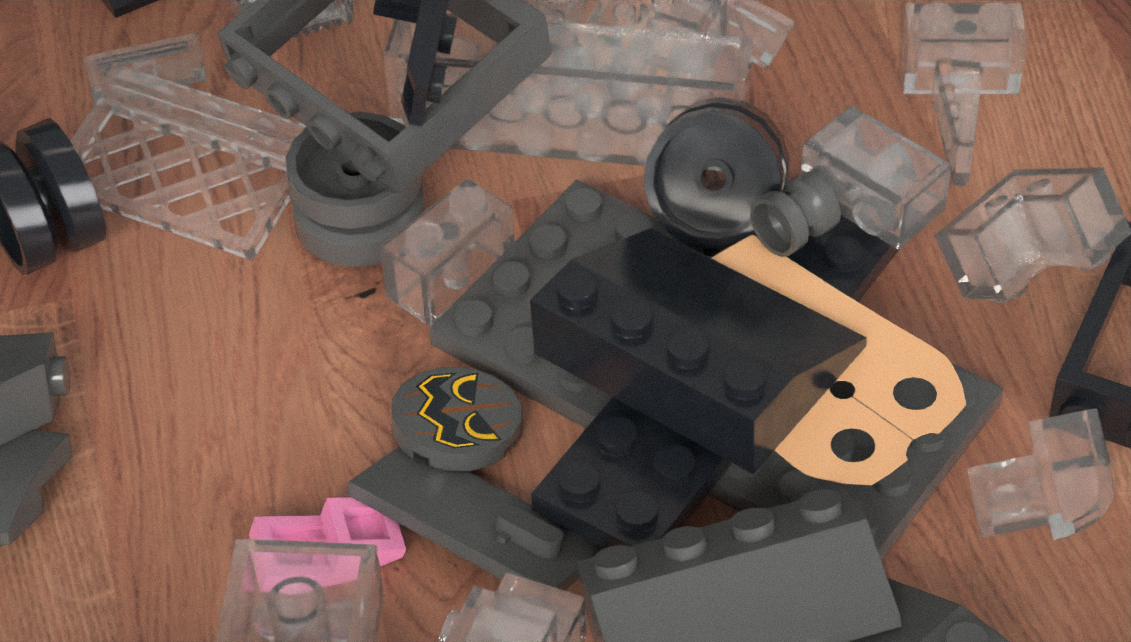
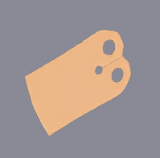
[712,234,966,485]

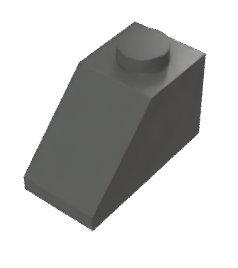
[0,332,70,446]

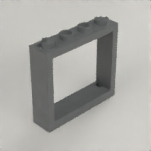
[217,0,552,194]

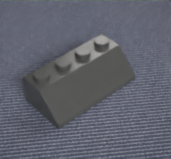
[575,488,902,642]

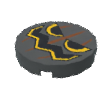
[391,367,522,471]

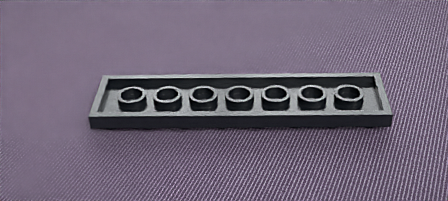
[531,166,917,548]

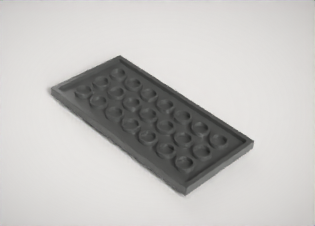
[429,179,1003,560]

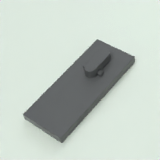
[347,447,604,605]

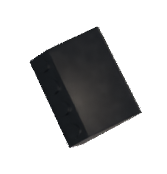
[530,228,867,474]

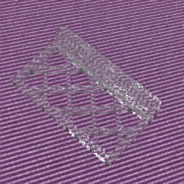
[71,62,307,261]

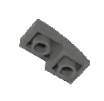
[0,430,73,546]

